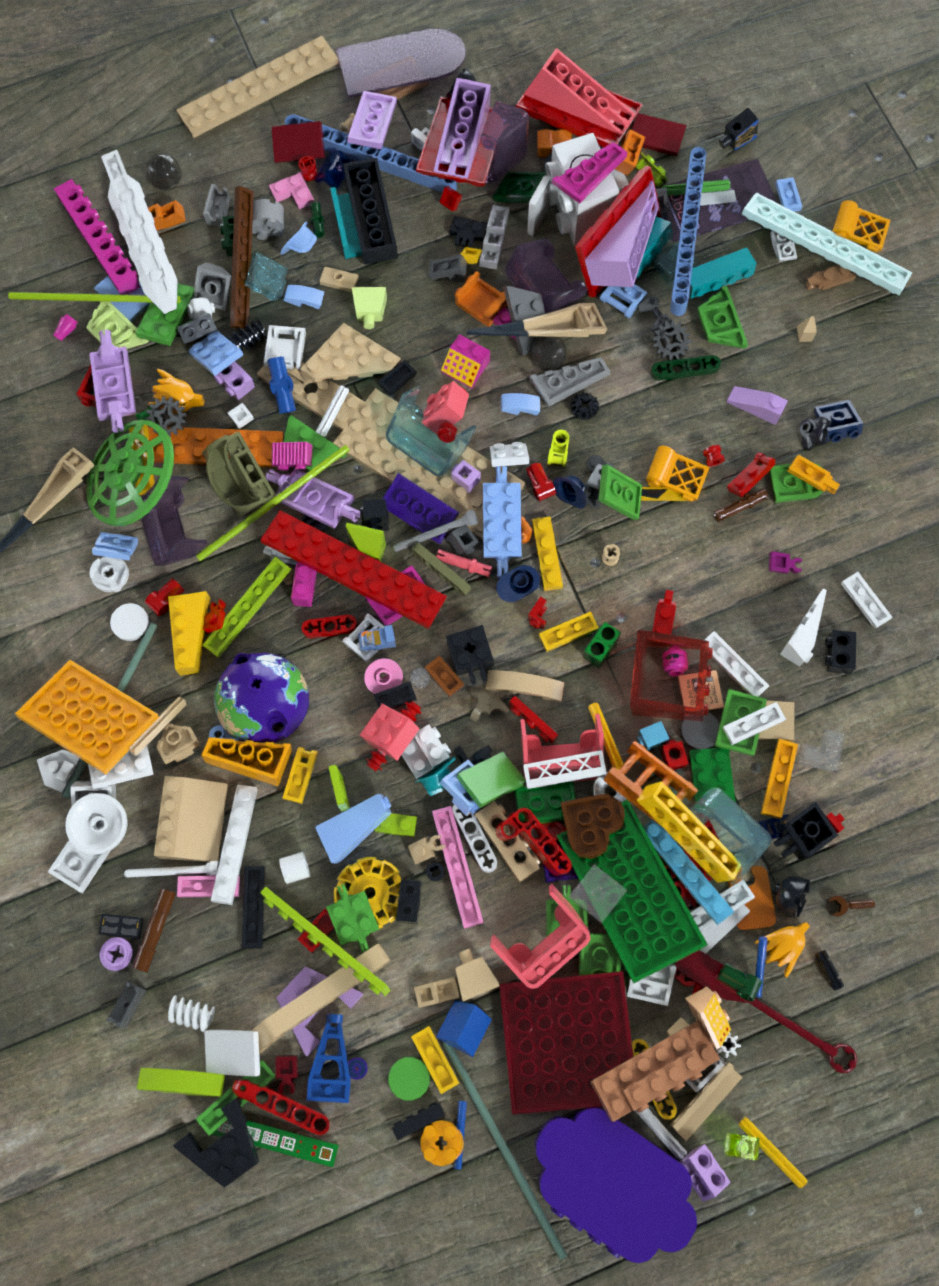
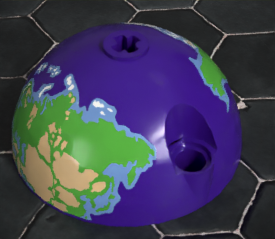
[214,653,309,743]

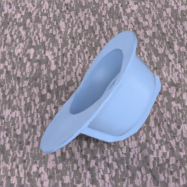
[280,222,317,255]

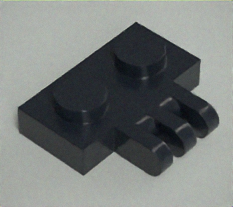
[449,216,488,248]

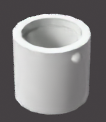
[279,852,310,884]

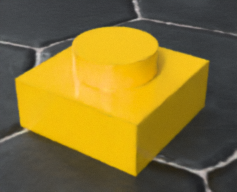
[461,247,482,264]

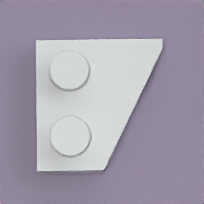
[627,965,676,1006]

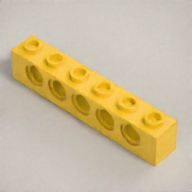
[637,781,742,883]

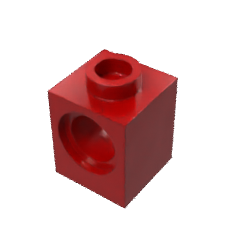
[660,740,689,770]

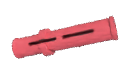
[436,549,493,578]

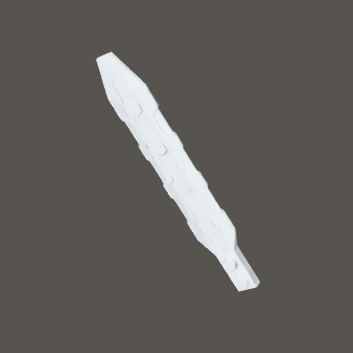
[101,150,177,314]

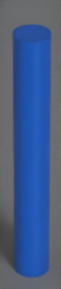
[755,936,767,998]
[453,1101,467,1169]

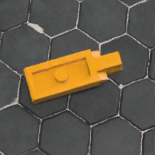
[787,455,840,494]

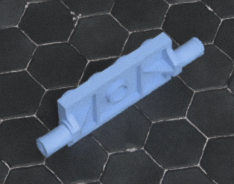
[483,466,522,578]

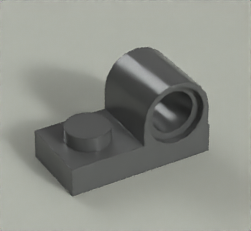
[429,254,467,282]

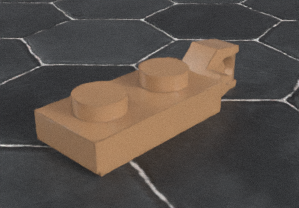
[805,265,856,290]

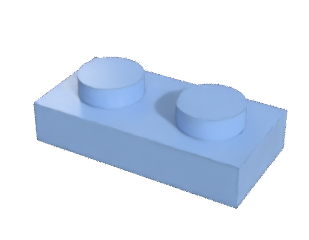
[775,177,802,212]

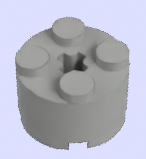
[252,199,284,240]

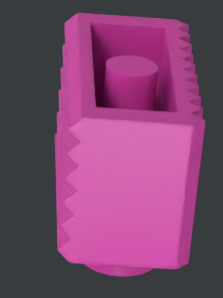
[272,442,313,471]
[291,563,317,607]

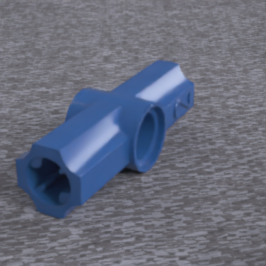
[267,356,296,414]

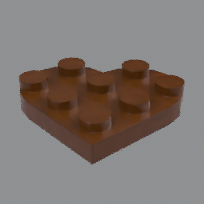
[561,794,625,859]

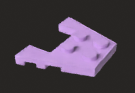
[277,966,364,1056]

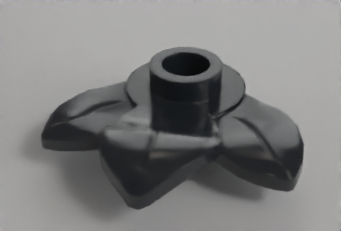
[799,416,832,451]

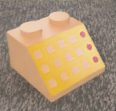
[685,987,731,1049]

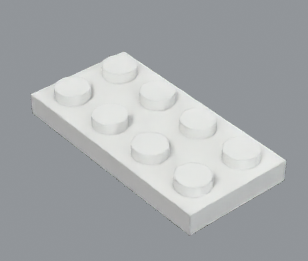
[48,821,128,893]

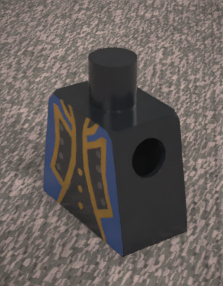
[719,107,759,150]

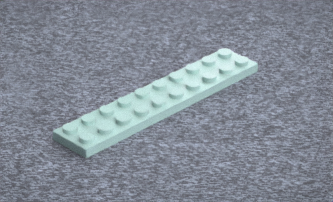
[742,193,912,295]

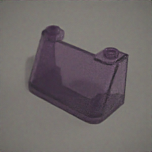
[481,101,529,183]
[506,238,588,314]

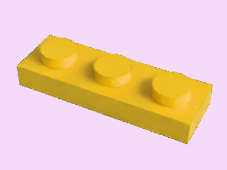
[539,611,599,652]
[411,1026,459,1094]

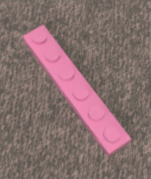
[432,806,484,929]

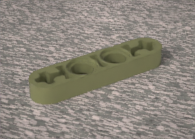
[411,543,472,596]

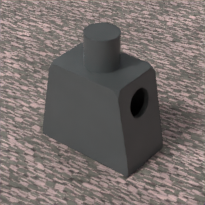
[584,462,614,509]

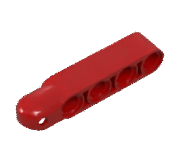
[232,1079,330,1135]

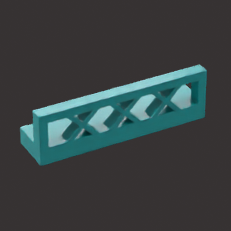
[330,187,362,259]

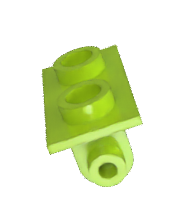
[636,152,668,187]

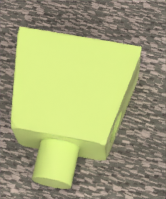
[352,287,387,329]

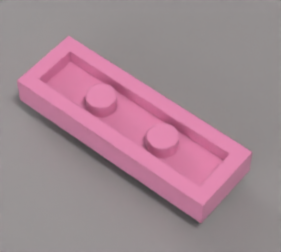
[177,876,240,898]

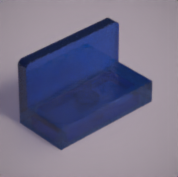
[314,150,352,189]

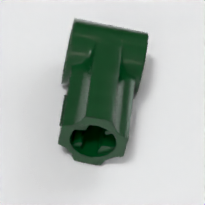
[717,963,762,1002]

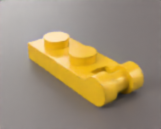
[282,747,318,804]

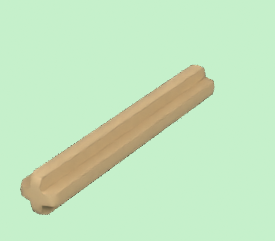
[129,697,186,756]

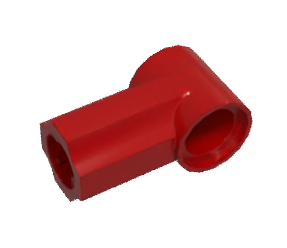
[526,463,556,501]
[145,578,185,616]

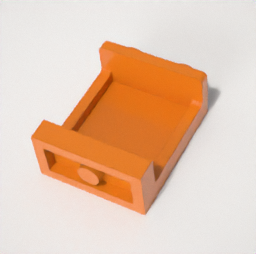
[455,271,508,327]

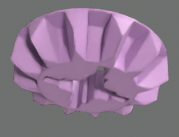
[100,937,133,971]

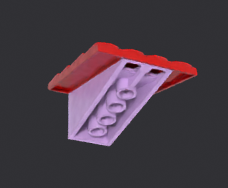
[416,78,506,187]
[575,166,662,297]

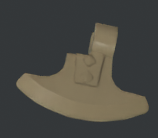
[470,689,509,722]

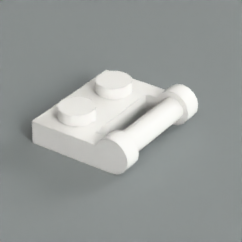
[342,613,384,663]

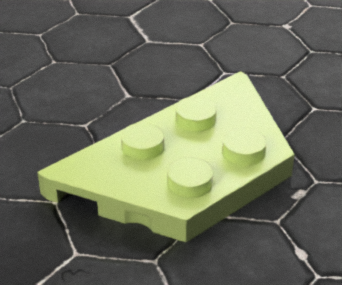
[86,302,149,349]

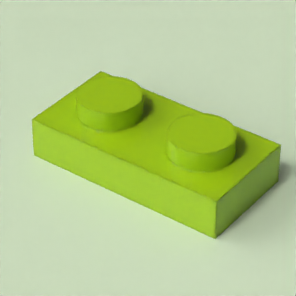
[375,813,417,837]

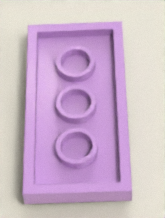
[348,91,397,149]

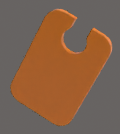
[728,866,776,930]

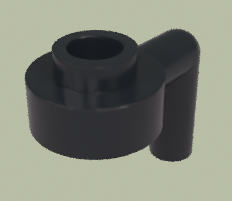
[454,745,493,765]

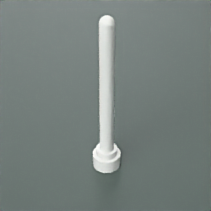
[124,860,220,877]

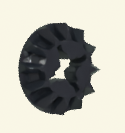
[570,392,599,420]

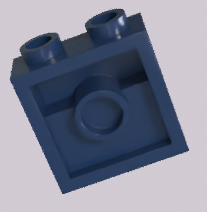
[814,400,863,443]

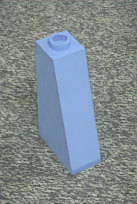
[315,794,391,864]

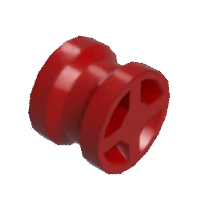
[703,445,725,467]

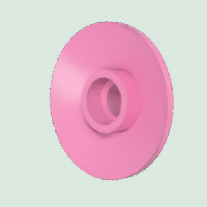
[364,658,403,694]

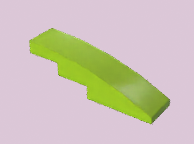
[137,1068,225,1097]

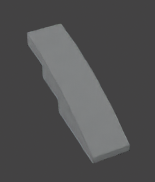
[479,205,510,269]

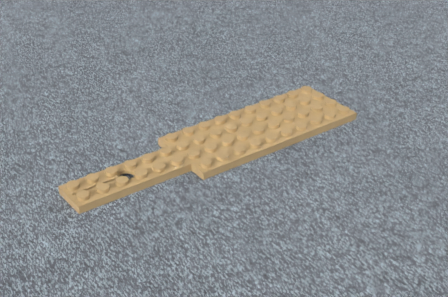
[257,363,525,542]

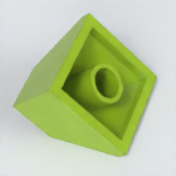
[346,523,386,562]

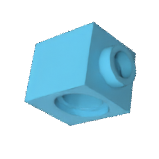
[637,721,669,751]

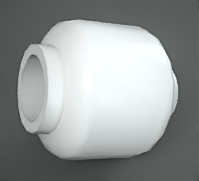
[187,297,215,319]

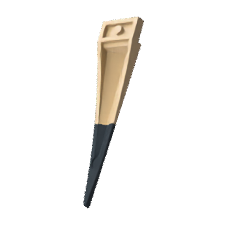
[466,303,607,337]
[0,447,95,553]

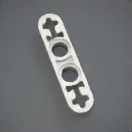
[452,805,497,873]

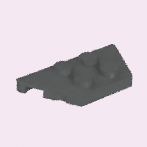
[503,286,546,356]

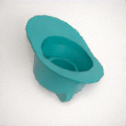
[415,757,456,796]

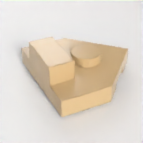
[156,723,201,765]

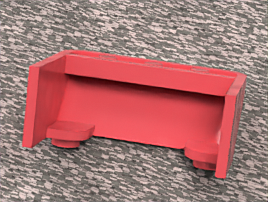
[520,714,604,782]
[490,884,590,988]

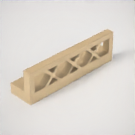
[670,1062,743,1141]

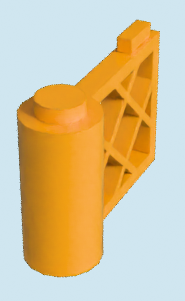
[832,200,891,253]
[646,445,710,502]

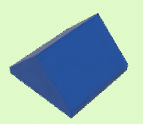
[436,1000,492,1058]

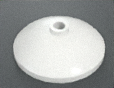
[66,793,127,855]

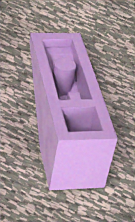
[727,386,788,425]

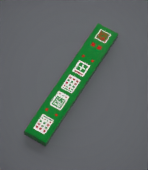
[212,1119,339,1167]

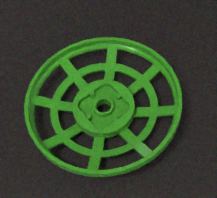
[86,420,174,526]

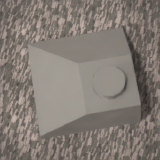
[193,262,232,311]

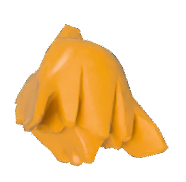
[148,369,204,413]
[754,922,810,978]

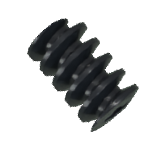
[227,319,267,354]

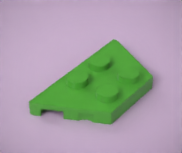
[697,286,748,349]
[283,415,347,472]

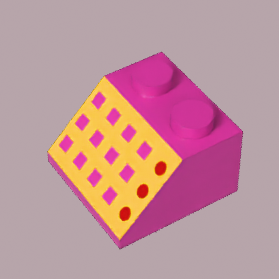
[441,334,490,389]

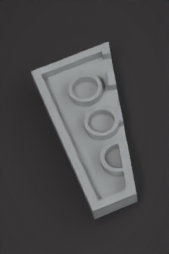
[530,357,611,407]

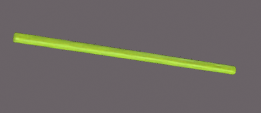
[8,292,181,303]
[196,444,350,562]

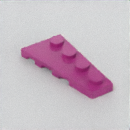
[552,142,627,204]

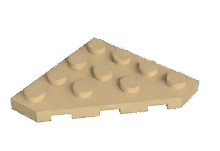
[300,323,401,382]

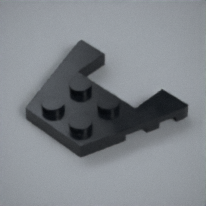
[173,1097,259,1188]

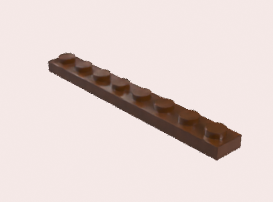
[230,186,254,330]

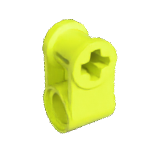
[547,430,569,467]

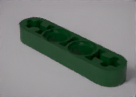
[651,355,721,381]

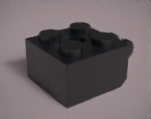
[446,625,494,685]
[773,801,838,859]

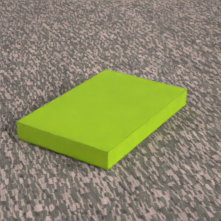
[328,765,350,812]

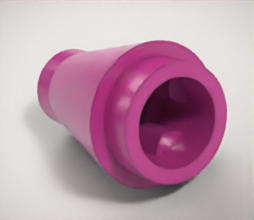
[53,314,78,341]

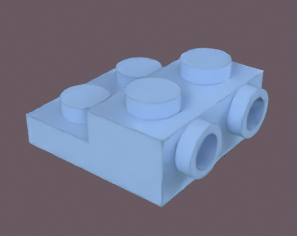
[440,760,479,815]

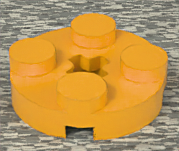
[420,1120,464,1166]

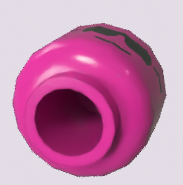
[662,646,688,676]

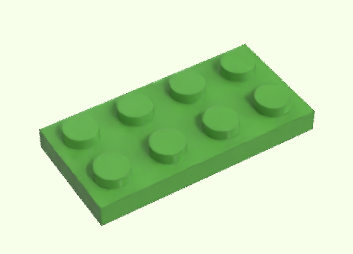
[136,283,194,346]

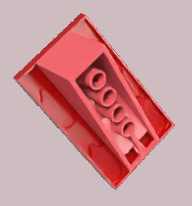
[514,48,643,147]

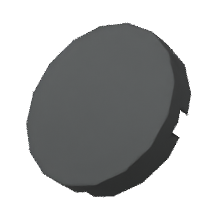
[681,711,719,749]

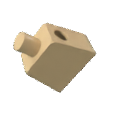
[455,949,499,1002]

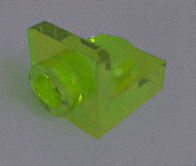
[724,1133,760,1160]

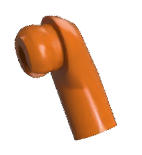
[521,517,533,544]

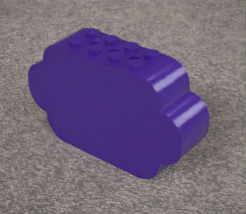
[535,1107,697,1263]

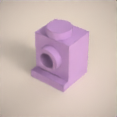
[451,460,481,493]

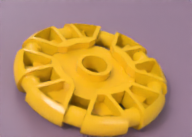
[333,857,401,929]

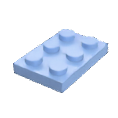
[188,330,243,376]

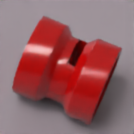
[299,156,318,181]

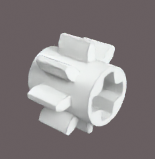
[716,1032,741,1058]

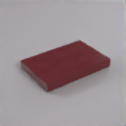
[632,113,687,156]
[271,121,325,164]

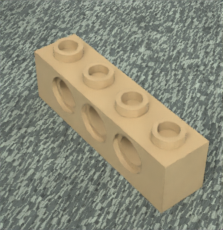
[475,801,541,884]

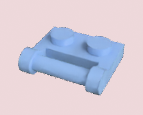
[600,284,647,319]

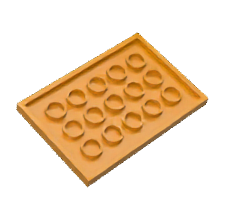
[15,660,159,775]

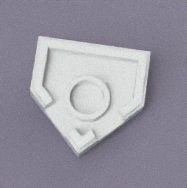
[37,750,80,793]

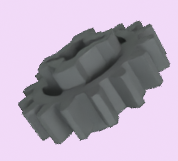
[651,320,691,361]
[146,396,187,437]

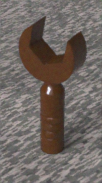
[826,896,875,917]

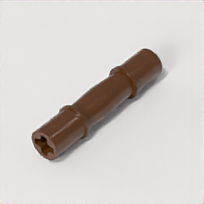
[132,889,176,973]

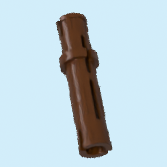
[713,488,768,523]

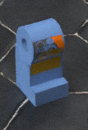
[358,625,396,651]

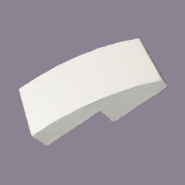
[770,231,797,262]

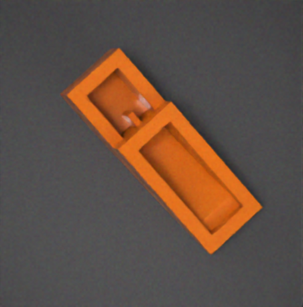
[148,200,186,230]

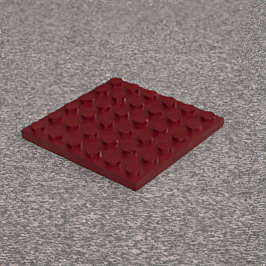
[499,971,634,1115]

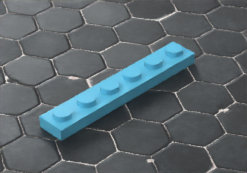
[643,820,734,925]

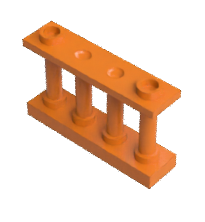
[603,741,698,827]

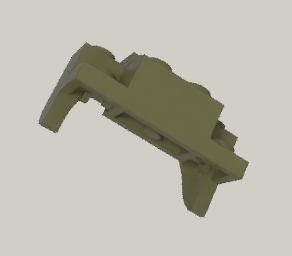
[202,431,276,518]

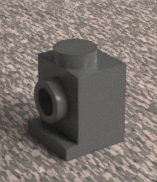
[446,524,478,556]

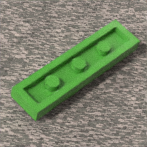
[196,1060,276,1136]

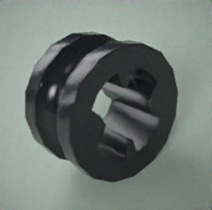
[426,862,444,882]

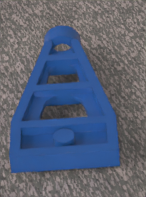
[306,1014,351,1103]

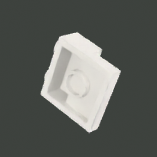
[401,725,451,780]

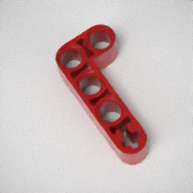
[495,808,572,876]

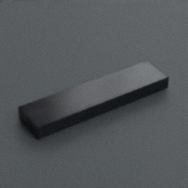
[242,866,266,949]

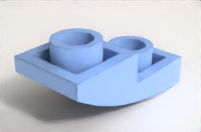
[283,285,324,309]
[501,393,540,415]

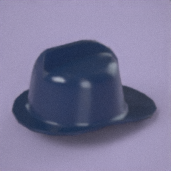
[553,475,587,509]
[496,565,540,602]

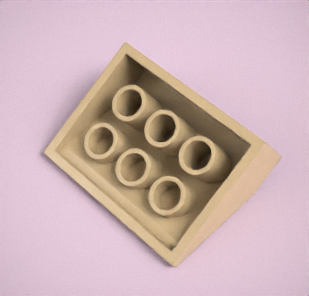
[154,776,228,862]

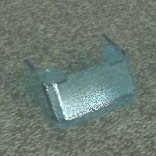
[386,386,476,476]
[690,788,772,886]

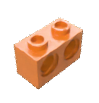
[614,130,645,175]

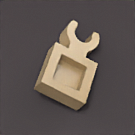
[408,835,445,864]

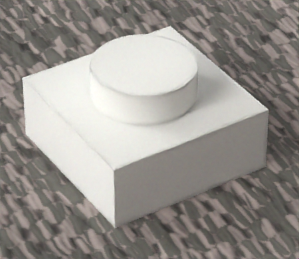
[228,403,254,429]

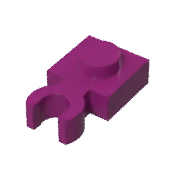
[768,551,802,574]

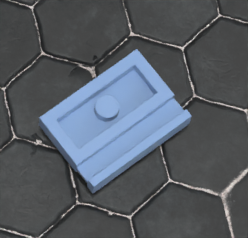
[92,532,138,560]

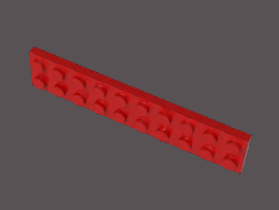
[261,510,447,629]

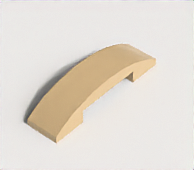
[485,670,564,702]

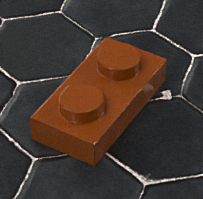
[425,655,464,698]

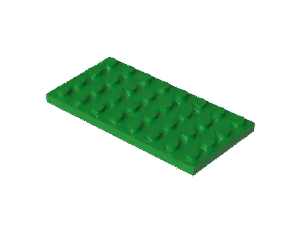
[556,799,708,984]

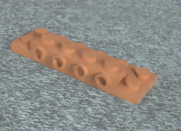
[590,1020,720,1122]

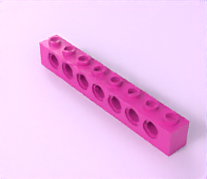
[54,179,140,295]

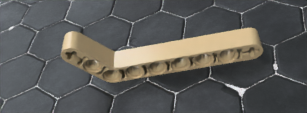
[252,944,391,1055]

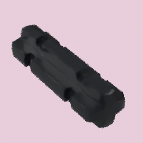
[815,950,844,991]

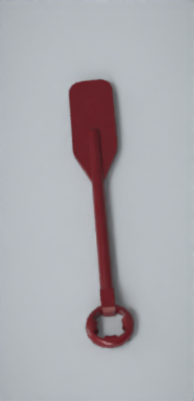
[675,950,857,1074]

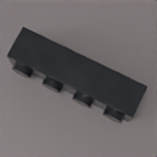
[392,1102,446,1141]

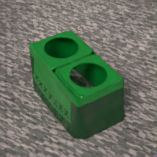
[583,622,621,668]

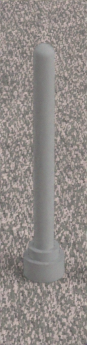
[393,509,478,552]

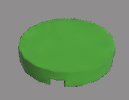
[388,1057,430,1100]

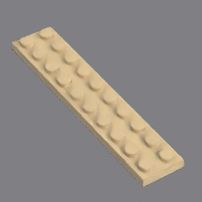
[177,36,339,138]

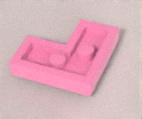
[269,173,314,209]

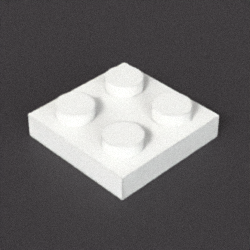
[489,442,529,467]

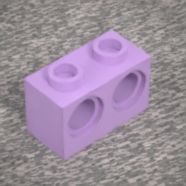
[213,361,255,400]
[679,1144,731,1202]

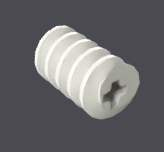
[168,995,215,1032]

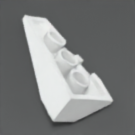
[780,588,827,667]

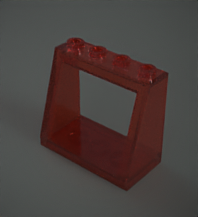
[630,630,713,721]

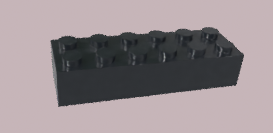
[343,158,398,265]

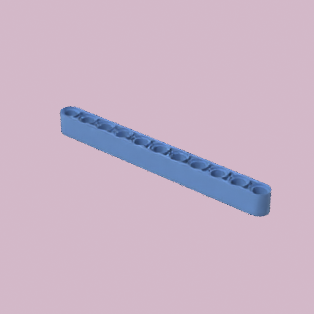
[285,115,457,193]
[670,147,706,316]

